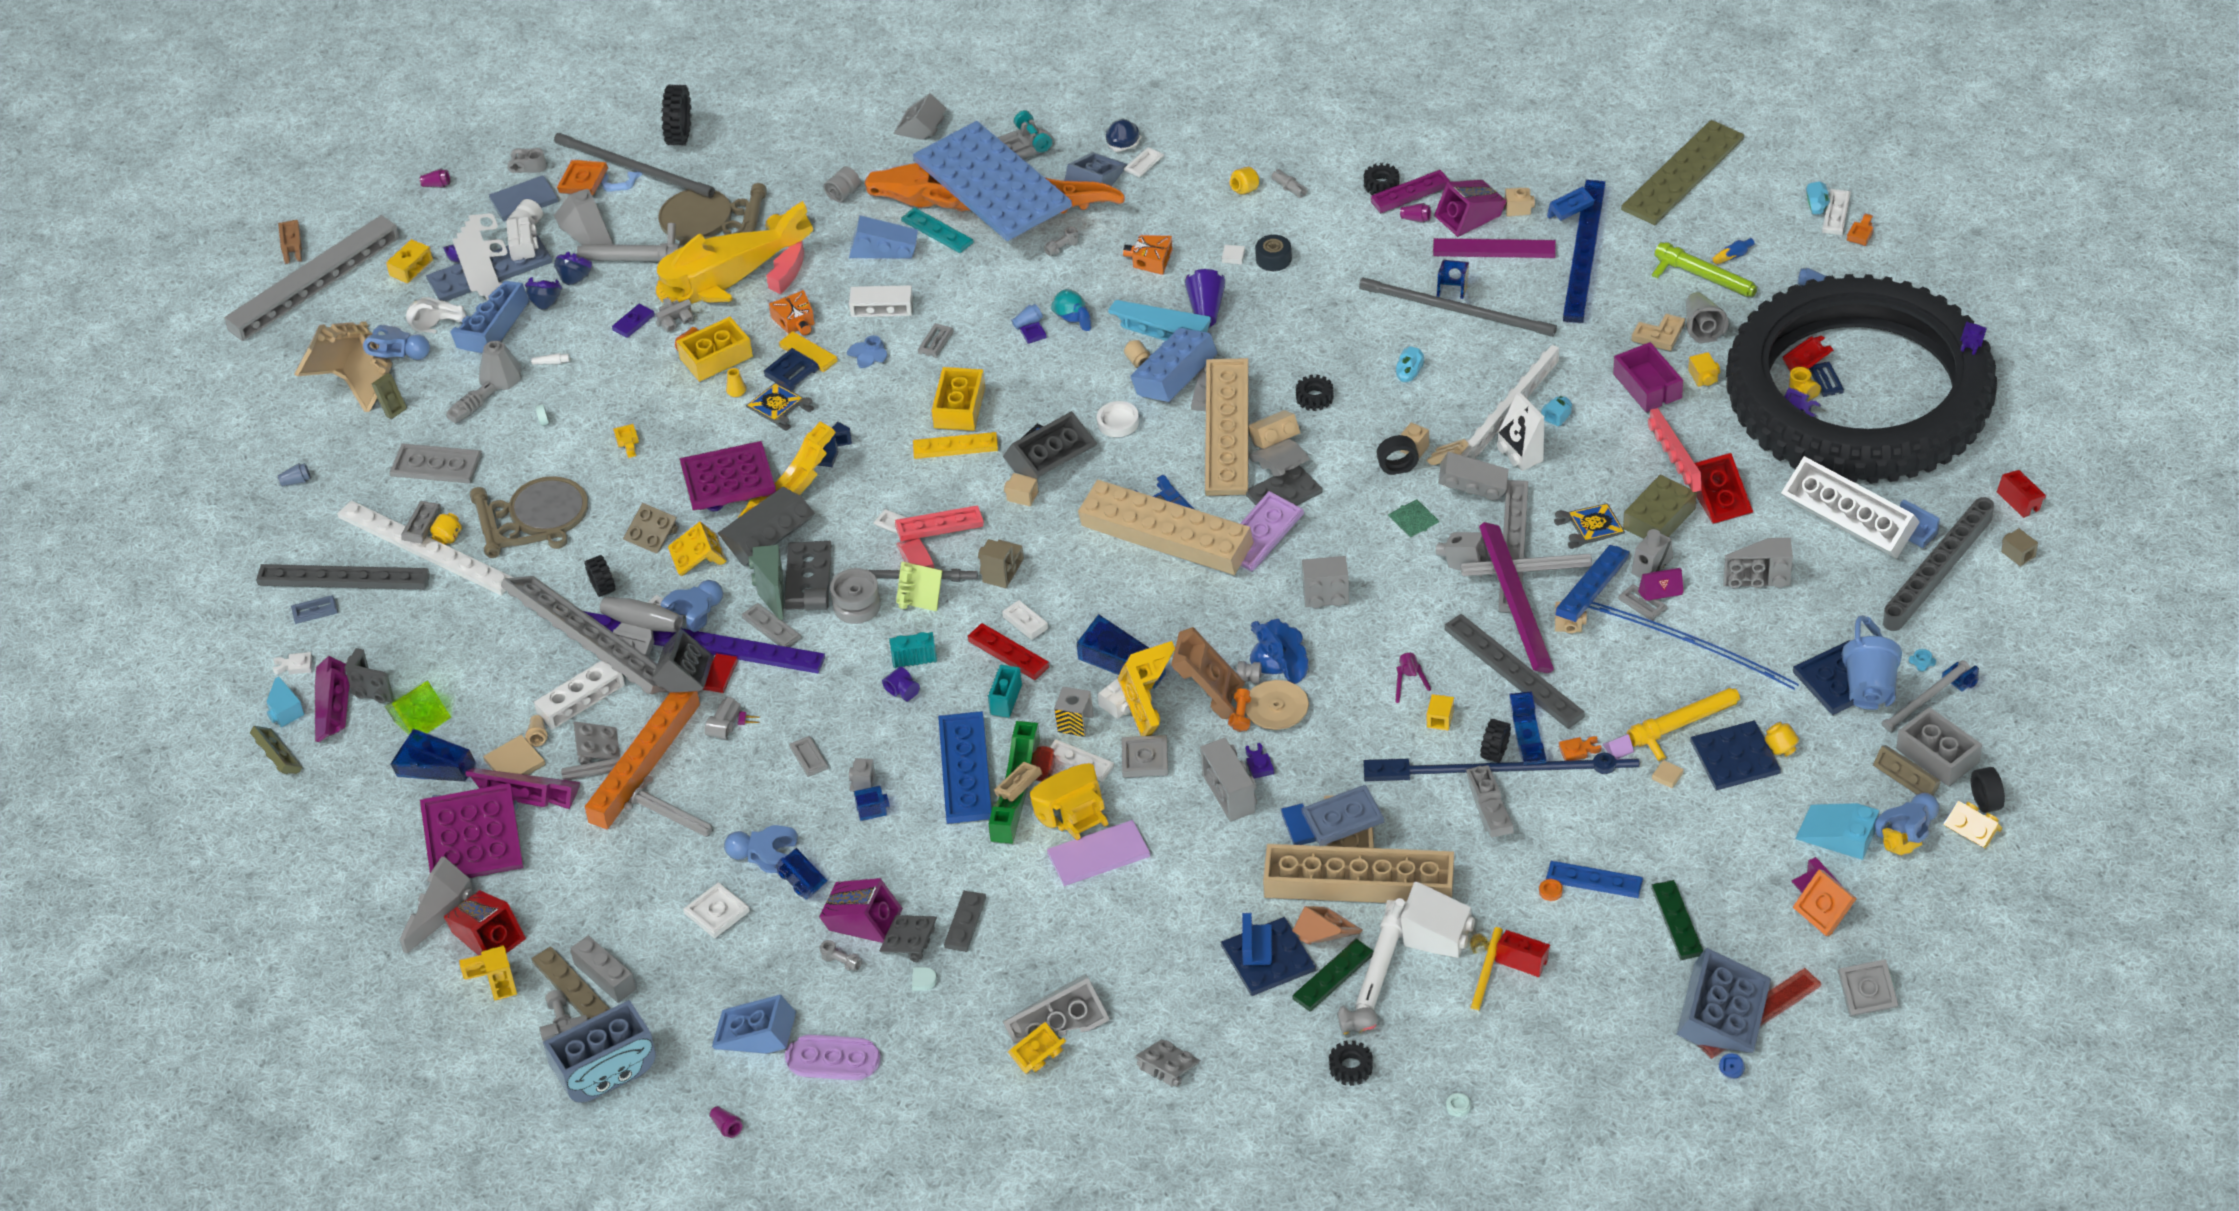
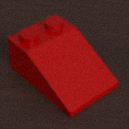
[1695,453,1753,524]

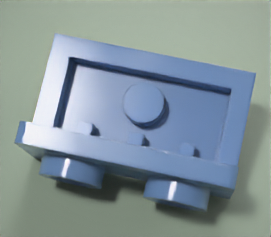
[1900,500,1940,548]

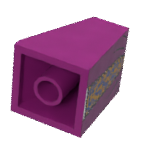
[1434,179,1506,237]
[819,878,903,943]

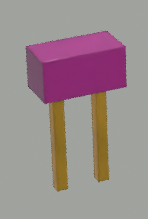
[738,711,760,725]

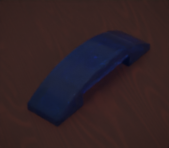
[1509,691,1546,765]

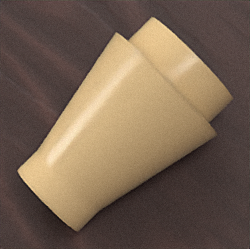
[525,715,548,747]

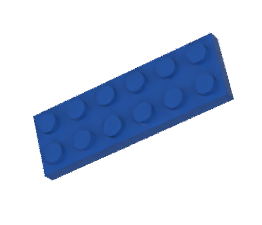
[938,711,992,824]

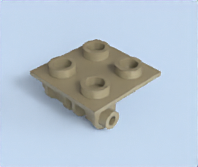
[623,502,678,554]

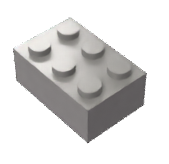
[1896,707,1982,787]
[1200,737,1257,822]

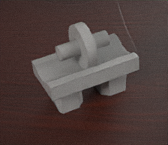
[656,298,693,332]

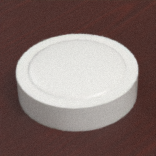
[1097,401,1139,437]

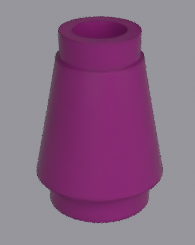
[420,168,450,187]
[1400,203,1431,223]
[709,1106,742,1138]

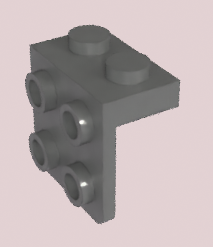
[345,648,394,703]

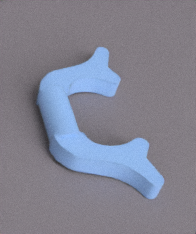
[600,171,643,192]

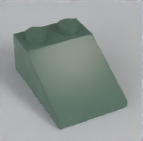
[749,545,784,620]

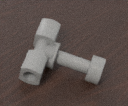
[539,990,587,1042]

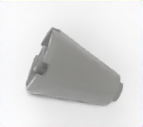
[1686,292,1729,343]

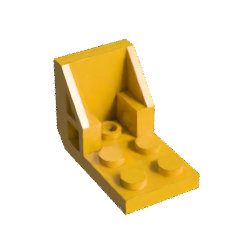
[1117,641,1175,736]

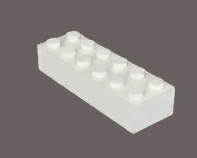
[1781,456,1920,559]

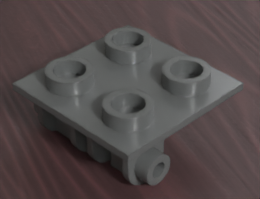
[879,915,937,962]

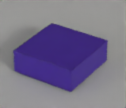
[1020,322,1047,344]

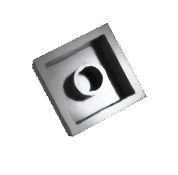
[1302,556,1349,608]

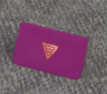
[1638,568,1683,601]

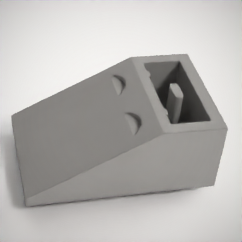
[1723,538,1793,588]

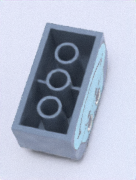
[543,1000,656,1103]

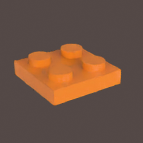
[557,160,608,196]
[1793,869,1857,936]

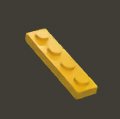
[913,432,998,459]

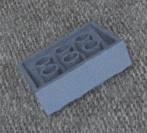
[1676,948,1771,1053]

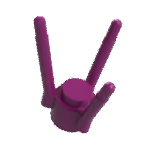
[1395,652,1431,703]

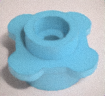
[1909,649,1936,672]

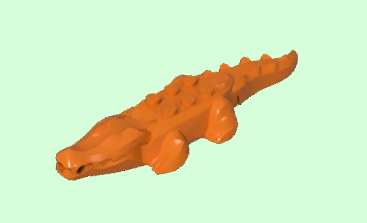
[865,163,1125,214]

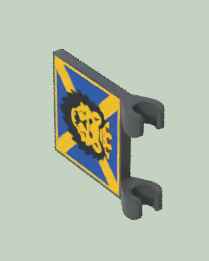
[746,383,814,431]
[1554,503,1625,549]

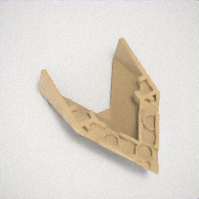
[294,321,392,412]

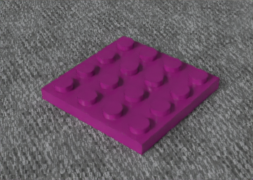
[679,441,776,511]
[420,783,524,878]

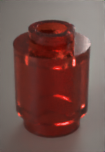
[1031,746,1056,782]

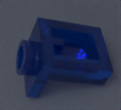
[1942,661,1979,692]

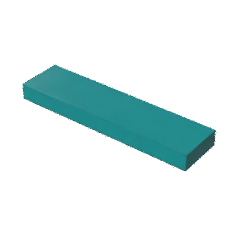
[901,207,973,253]

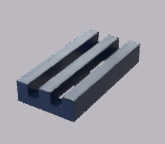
[1809,361,1844,397]

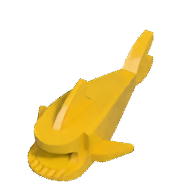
[656,201,813,304]

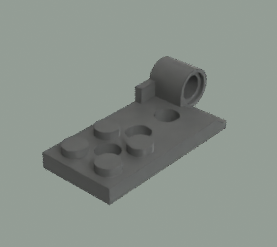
[785,540,832,611]

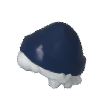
[1105,119,1142,152]

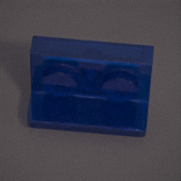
[775,847,828,900]

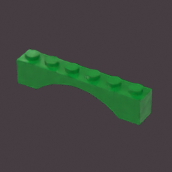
[988,721,1040,844]

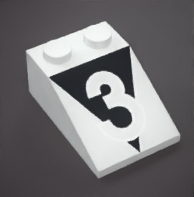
[1497,392,1544,471]

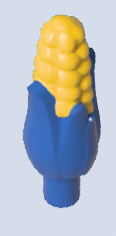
[1712,238,1755,264]

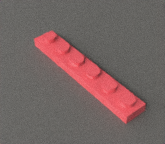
[1648,408,1701,492]

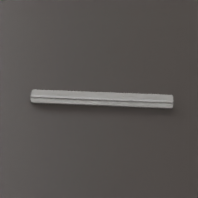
[1461,554,1592,576]

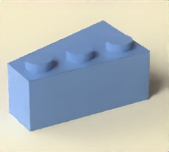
[849,215,918,258]

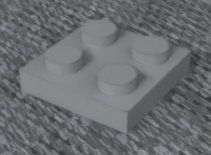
[1122,735,1168,777]
[1838,959,1898,1017]

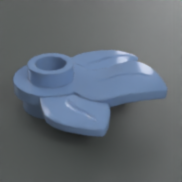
[847,335,887,368]

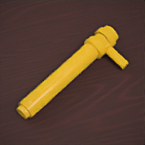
[1627,688,1740,762]

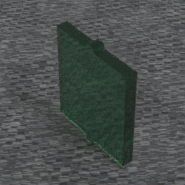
[1388,499,1439,538]

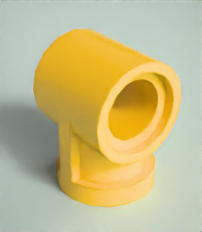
[1789,367,1821,402]

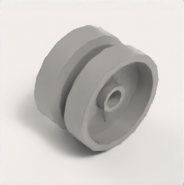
[830,568,881,624]

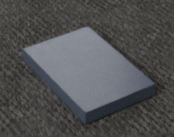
[489,175,558,222]
[1302,784,1384,846]

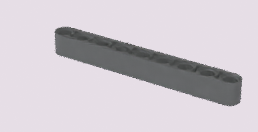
[1883,497,1994,631]

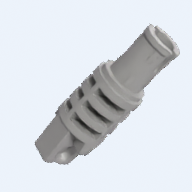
[447,382,495,424]

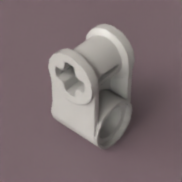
[507,148,547,173]

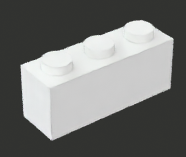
[849,285,913,317]

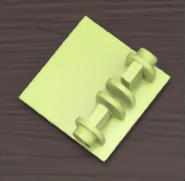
[896,561,942,611]

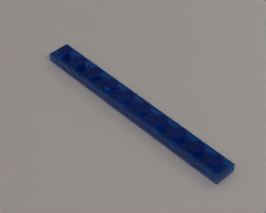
[1563,179,1606,323]

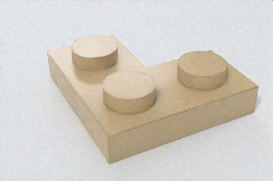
[1632,314,1685,351]

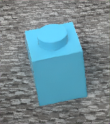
[266,676,304,727]

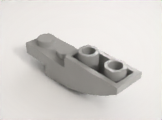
[1466,765,1514,838]

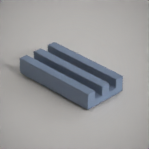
[291,595,338,624]

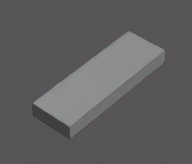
[401,501,441,543]
[741,603,802,647]

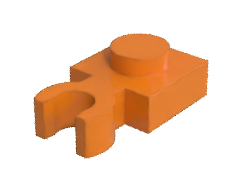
[1558,736,1601,761]

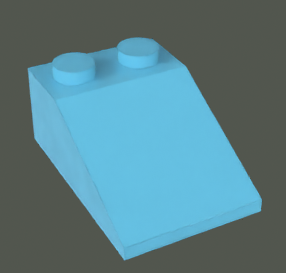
[1795,803,1880,860]

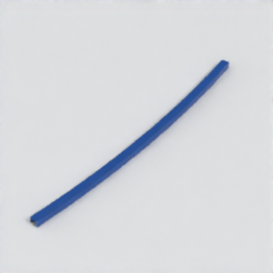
[1588,602,1799,690]

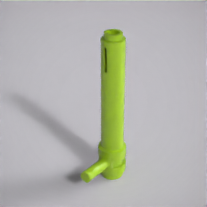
[1651,242,1758,298]

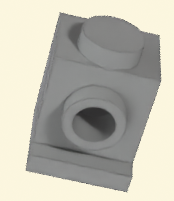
[849,758,876,793]

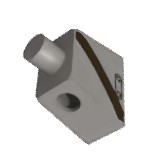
[1631,529,1673,578]

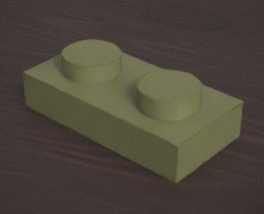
[371,373,407,419]

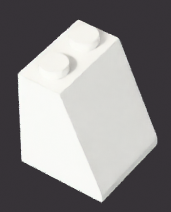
[1401,882,1475,958]

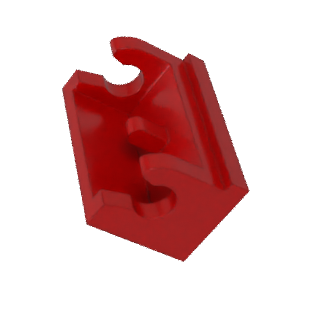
[1782,336,1834,372]
[1997,470,2046,518]
[1495,929,1550,977]

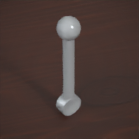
[624,776,653,811]

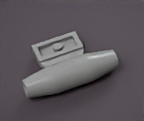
[600,597,683,658]

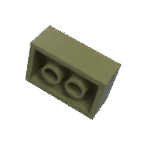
[1623,474,1697,539]

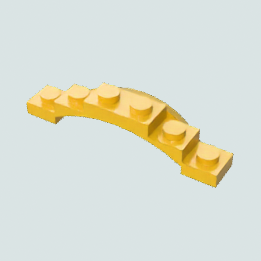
[738,421,836,518]

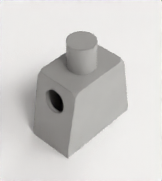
[1436,532,1489,577]

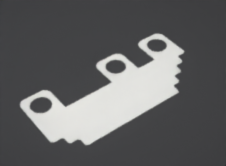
[452,213,507,300]

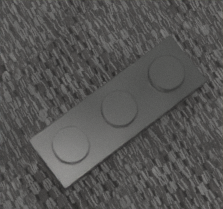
[944,890,986,952]

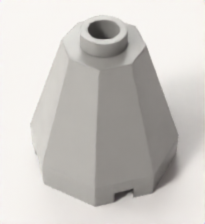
[479,341,521,391]

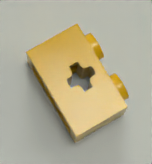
[386,239,433,284]
[481,946,517,1001]

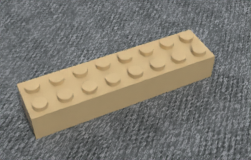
[1078,479,1254,575]
[1263,844,1454,903]

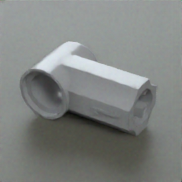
[705,697,741,740]

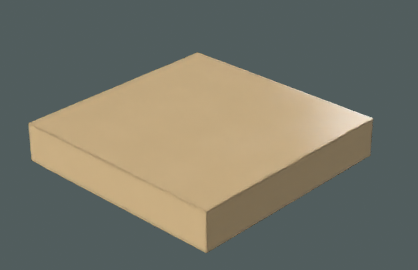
[483,735,545,775]

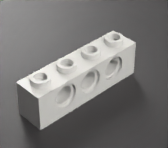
[534,660,625,730]

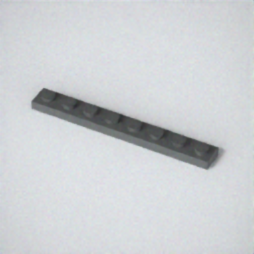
[256,564,430,590]
[1445,614,1585,729]

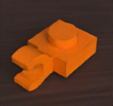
[1847,213,1874,246]

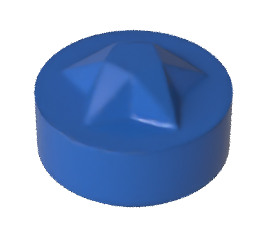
[1719,1053,1745,1079]

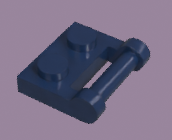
[763,348,819,391]

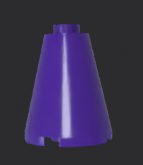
[1185,269,1226,327]

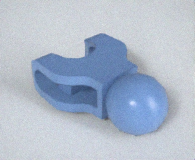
[363,325,430,360]
[660,580,723,632]
[1875,793,1939,843]
[724,825,798,874]

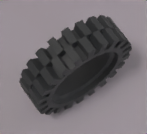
[661,84,692,145]

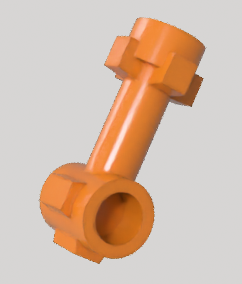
[1228,688,1251,732]

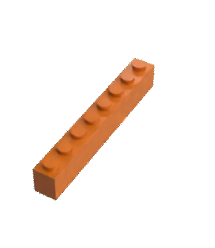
[584,691,700,830]

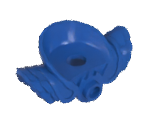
[1250,619,1309,684]

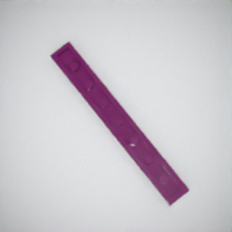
[1479,522,1554,673]

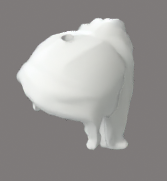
[406,297,467,334]

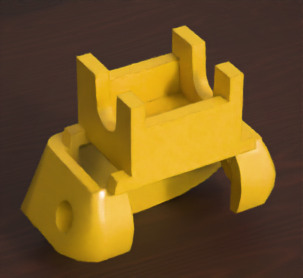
[1030,763,1108,840]

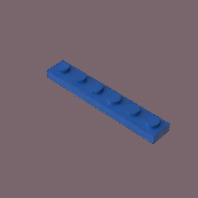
[1555,545,1630,622]

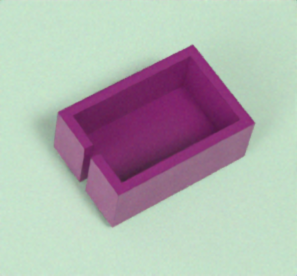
[1613,342,1683,412]

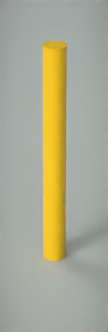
[1470,927,1503,1010]

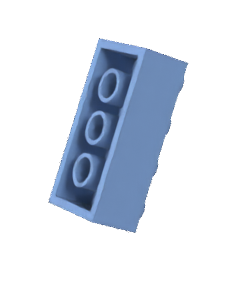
[1130,328,1218,402]

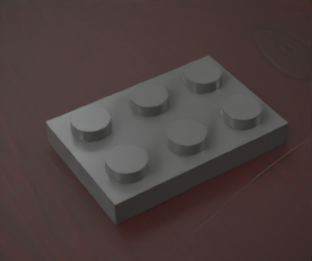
[1246,465,1322,506]

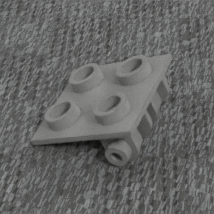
[573,721,620,765]
[1135,1039,1201,1087]

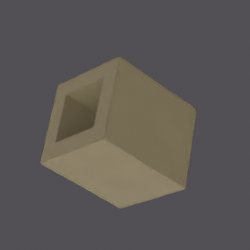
[2001,528,2038,566]

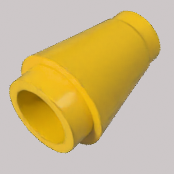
[726,368,747,397]

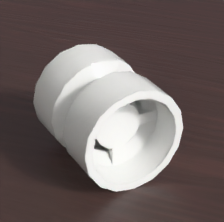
[507,199,543,225]

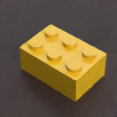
[676,316,753,382]
[931,367,986,431]

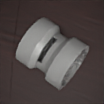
[1237,661,1262,684]

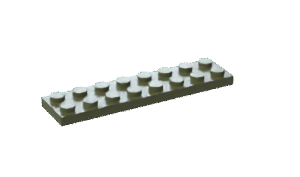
[1621,120,1744,225]

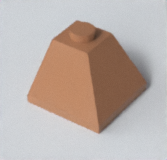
[1293,906,1363,944]

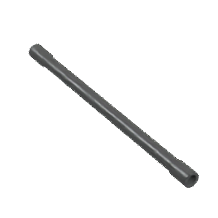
[554,132,715,198]
[1359,277,1557,337]

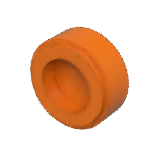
[1539,879,1563,901]

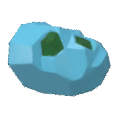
[1806,181,1830,214]
[1396,346,1424,382]
[1541,396,1572,426]

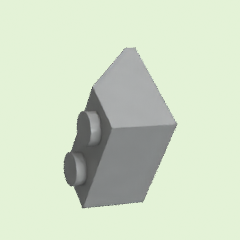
[893,93,947,140]

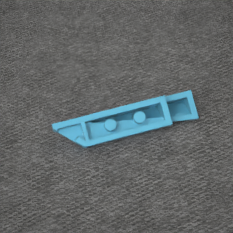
[1108,300,1211,341]

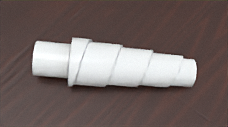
[531,353,570,365]

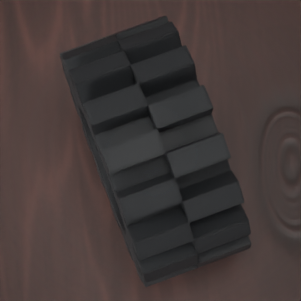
[1364,163,1399,195]
[1296,374,1334,411]
[584,555,616,597]
[1480,719,1511,763]
[1329,1040,1373,1086]

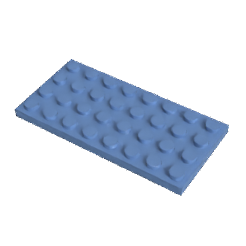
[913,121,1072,241]

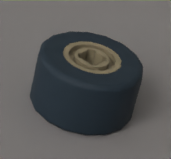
[1255,234,1292,271]

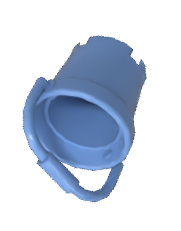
[1842,615,1902,710]

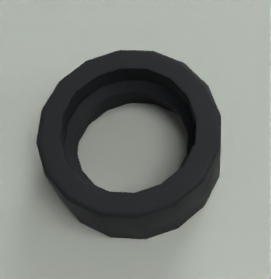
[1376,435,1419,475]
[1971,767,2005,813]

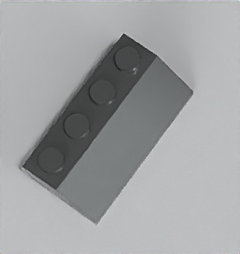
[1003,411,1097,478]
[718,487,815,566]
[652,628,714,692]

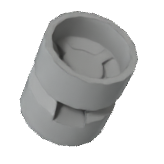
[823,166,861,203]

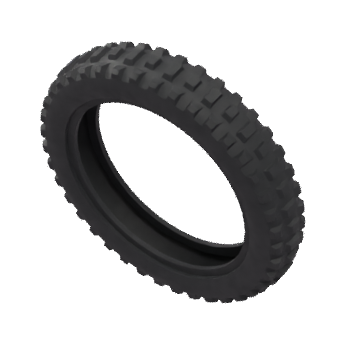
[1726,274,1997,484]

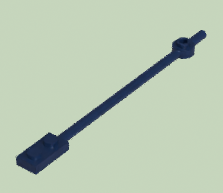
[1363,752,1639,782]

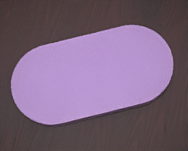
[785,1035,880,1080]

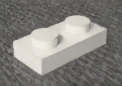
[1002,600,1048,640]

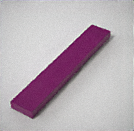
[1433,238,1556,258]

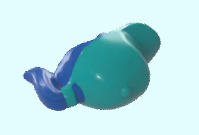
[1051,289,1091,331]

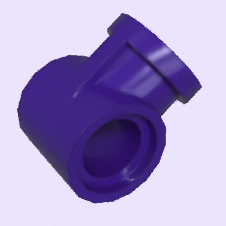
[882,666,920,702]

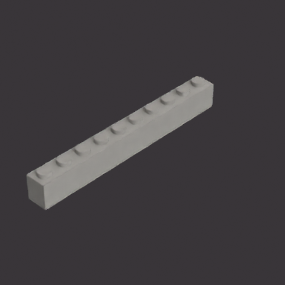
[224,215,399,341]

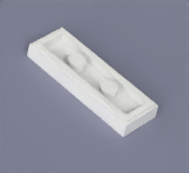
[1822,189,1851,235]
[1044,739,1114,782]

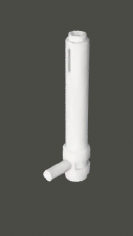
[1355,898,1406,1010]

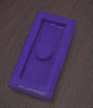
[612,303,655,338]

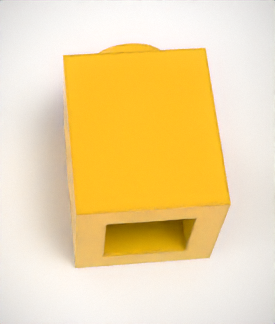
[1426,694,1454,731]

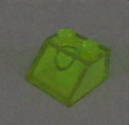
[384,680,451,741]

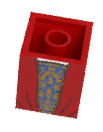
[444,890,526,956]

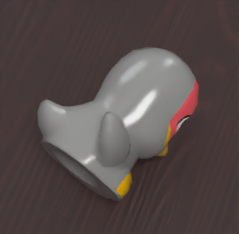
[1337,1005,1378,1035]

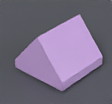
[1603,734,1634,759]

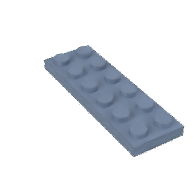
[426,235,552,301]

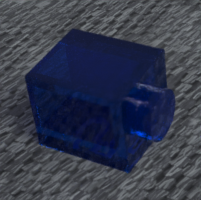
[854,785,890,821]

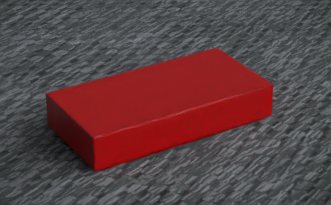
[703,653,738,693]

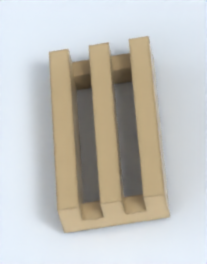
[1427,438,1469,465]
[994,762,1042,801]

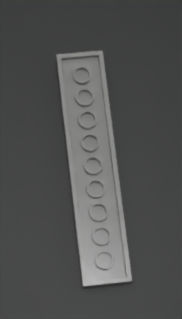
[501,576,668,694]

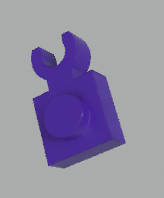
[1960,322,1987,355]
[1784,387,1821,418]
[1245,743,1274,779]

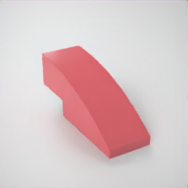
[766,241,804,294]
[896,538,934,568]

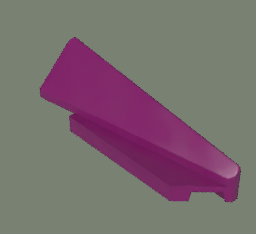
[315,656,350,742]
[466,768,580,809]

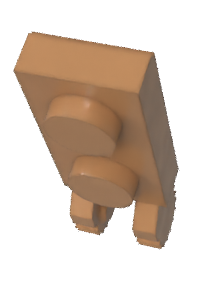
[278,219,302,264]

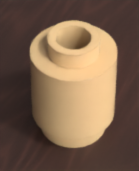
[1124,340,1151,368]

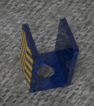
[1437,260,1469,299]

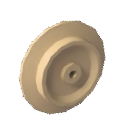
[1245,680,1309,730]

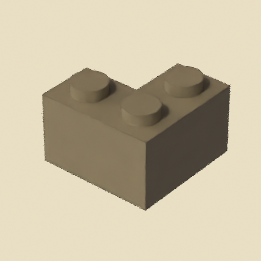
[978,539,1024,589]

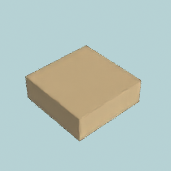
[1652,760,1684,788]

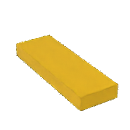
[779,331,838,372]

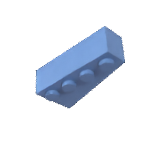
[450,281,529,353]

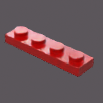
[968,623,1049,680]

